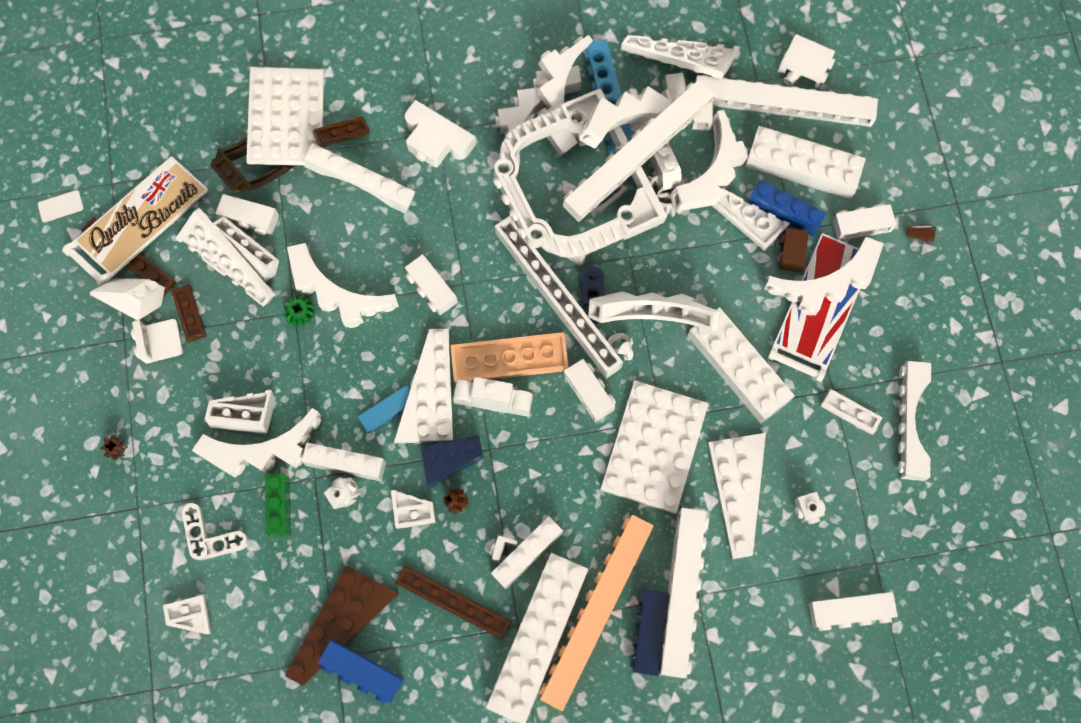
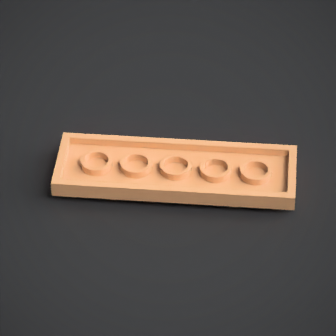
[450,332,569,384]

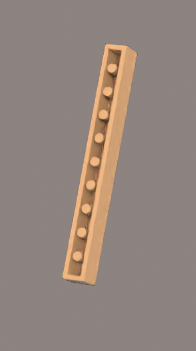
[539,515,654,711]

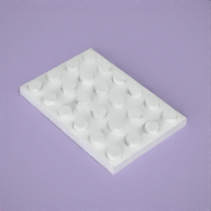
[247,67,324,165]
[600,380,709,515]

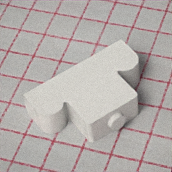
[405,100,476,167]
[453,377,533,417]

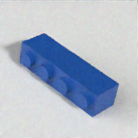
[748,179,826,237]
[318,640,404,704]

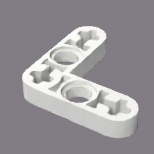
[182,503,249,560]

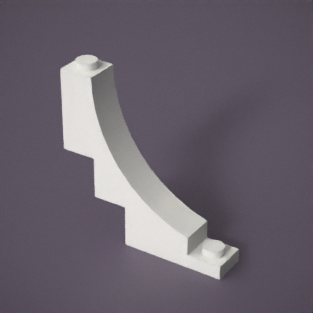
[579,86,690,149]

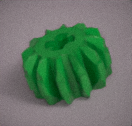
[283,295,316,327]

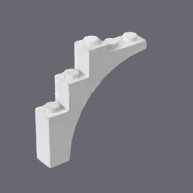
[536,35,593,156]
[495,66,581,165]
[670,110,749,212]
[764,237,884,316]
[287,243,399,328]
[588,291,719,331]
[192,408,322,478]

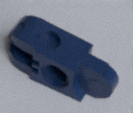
[581,266,604,325]

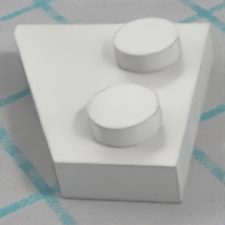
[391,490,436,529]
[163,595,212,635]

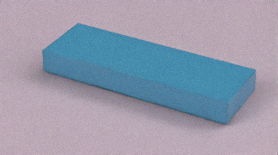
[358,385,410,434]

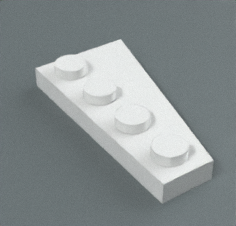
[712,188,790,251]

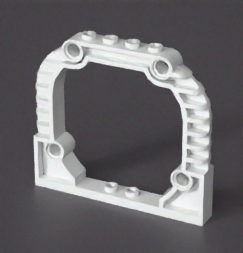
[493,88,667,258]

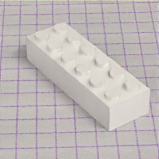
[745,126,866,200]
[688,307,795,424]

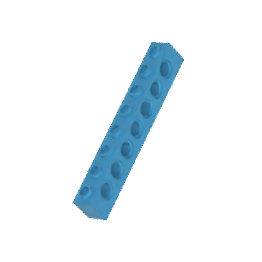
[583,39,632,177]

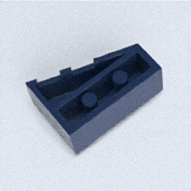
[421,435,484,489]

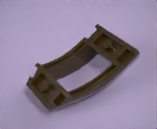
[210,136,296,193]

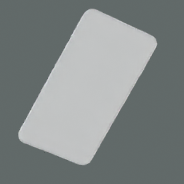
[38,190,83,222]

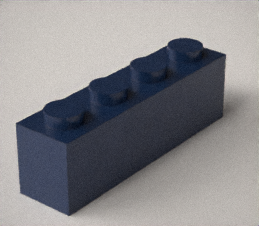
[630,589,669,676]

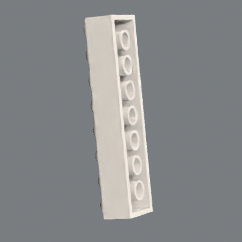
[659,508,709,678]
[486,553,588,723]

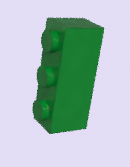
[265,473,291,537]

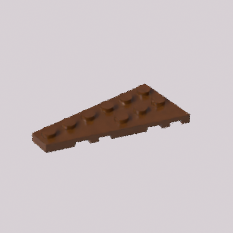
[285,566,399,686]

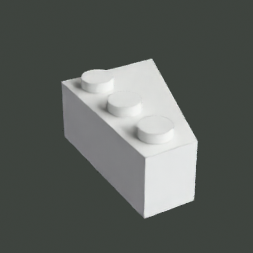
[205,390,276,434]

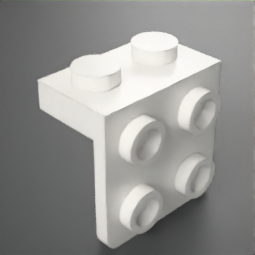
[131,319,183,364]

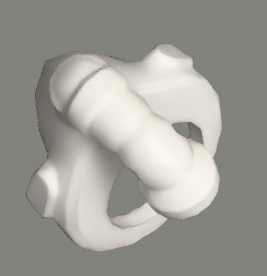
[607,333,633,360]

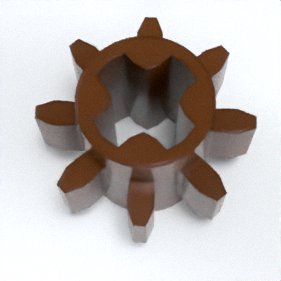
[100,435,128,460]
[444,488,468,514]

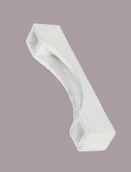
[304,143,415,214]
[898,361,931,481]

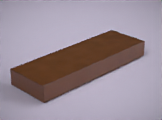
[312,116,370,148]
[171,284,207,343]

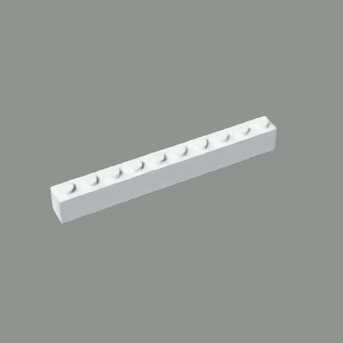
[695,75,878,127]
[563,79,715,222]
[495,216,623,379]

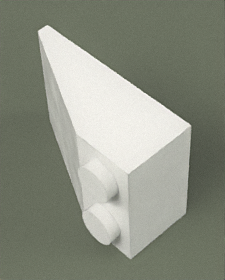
[90,278,165,320]

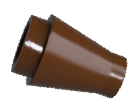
[907,224,936,243]

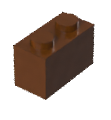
[777,228,809,272]

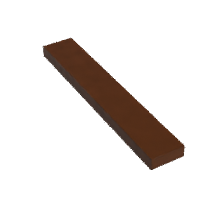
[81,217,176,296]
[395,566,511,640]

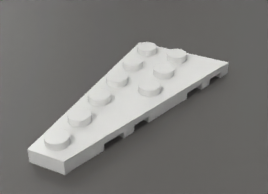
[621,35,740,78]
[176,208,276,307]
[394,329,453,443]
[708,433,766,559]

